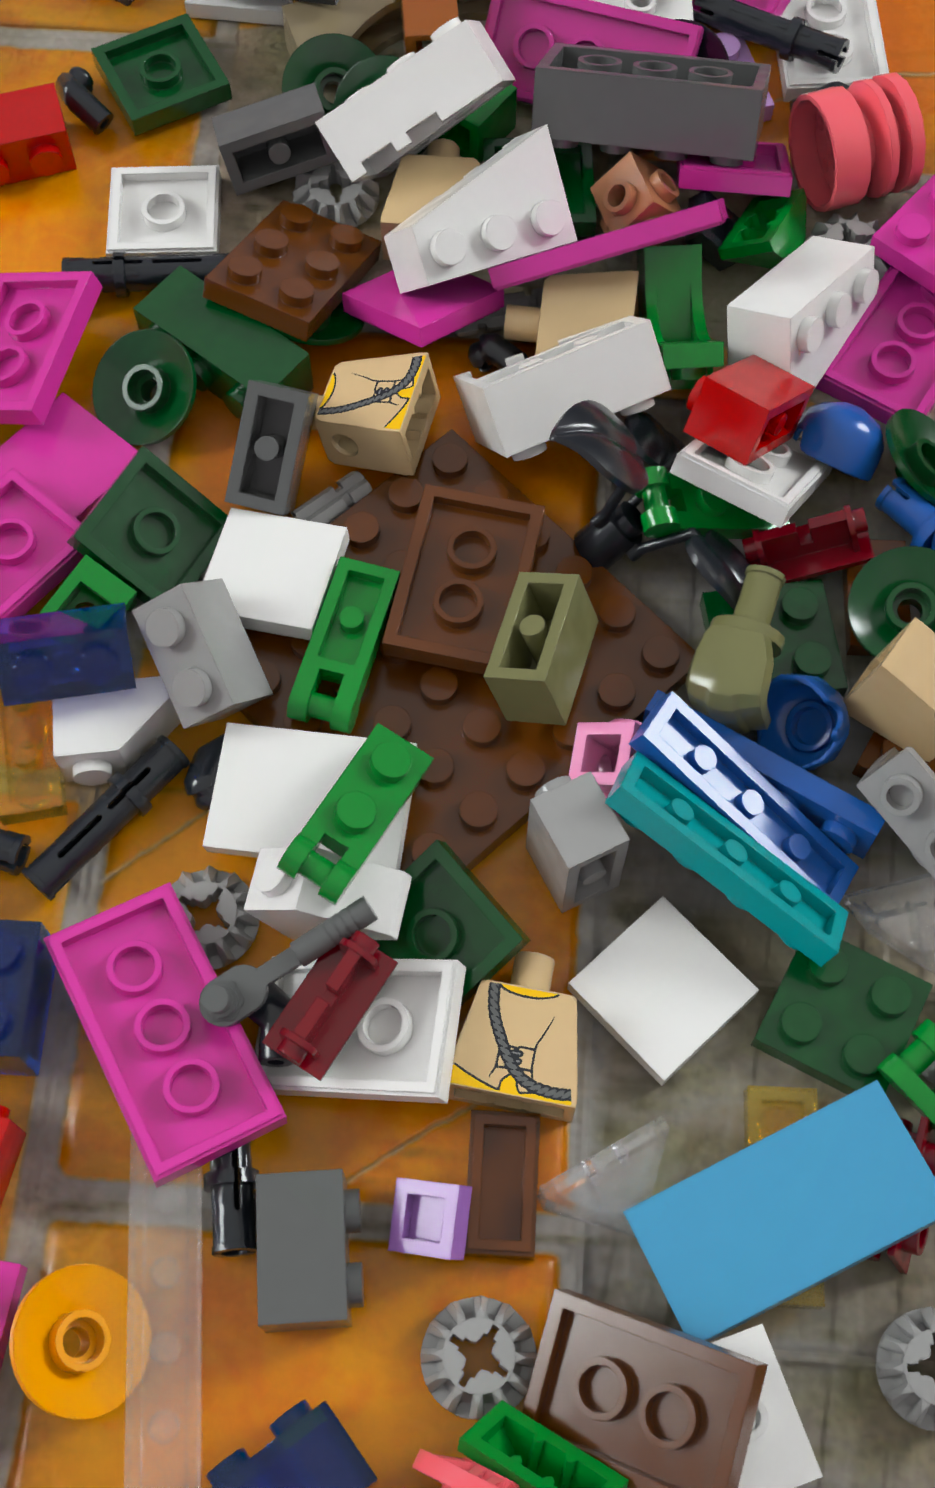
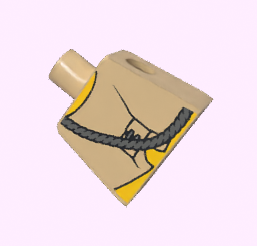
[311,352,441,475]
[448,951,578,1123]

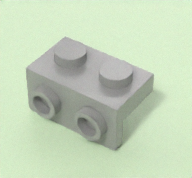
[856,747,935,879]

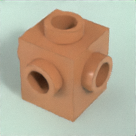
[590,152,681,247]

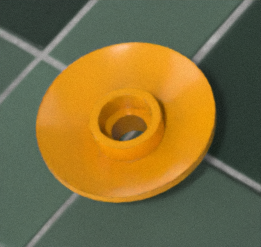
[9,1264,152,1420]

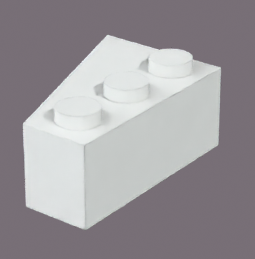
[315,17,516,182]
[384,124,578,294]
[727,236,879,389]
[453,316,672,461]

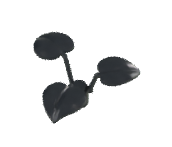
[549,400,751,611]

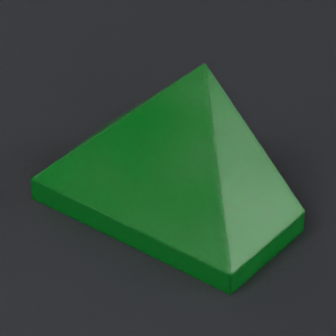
[718,188,807,269]
[457,1400,629,1488]

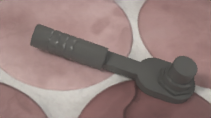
[199,896,378,1027]

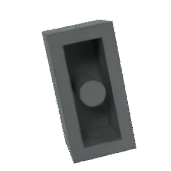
[211,83,339,196]
[224,380,319,516]
[256,1169,364,1333]

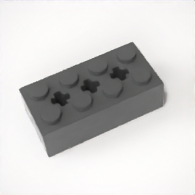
[531,43,772,167]

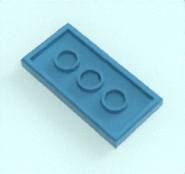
[623,1080,935,1342]

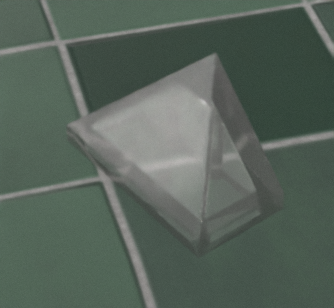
[843,873,935,974]
[537,1116,670,1237]

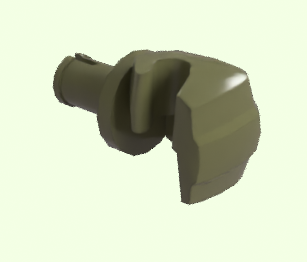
[685,564,786,734]

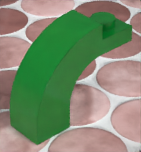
[636,244,724,390]

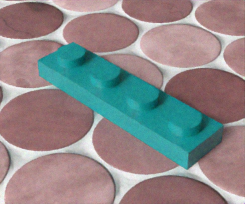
[605,750,849,967]

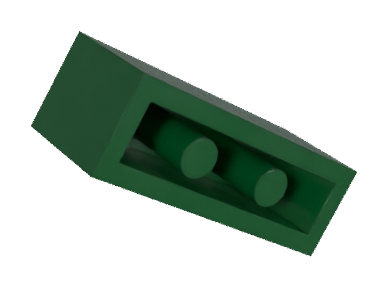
[133,265,314,420]

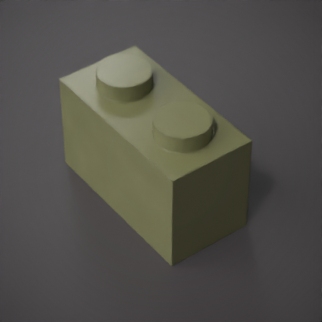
[484,572,599,725]

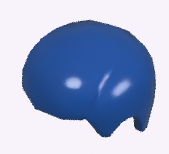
[793,402,885,482]
[756,673,850,771]

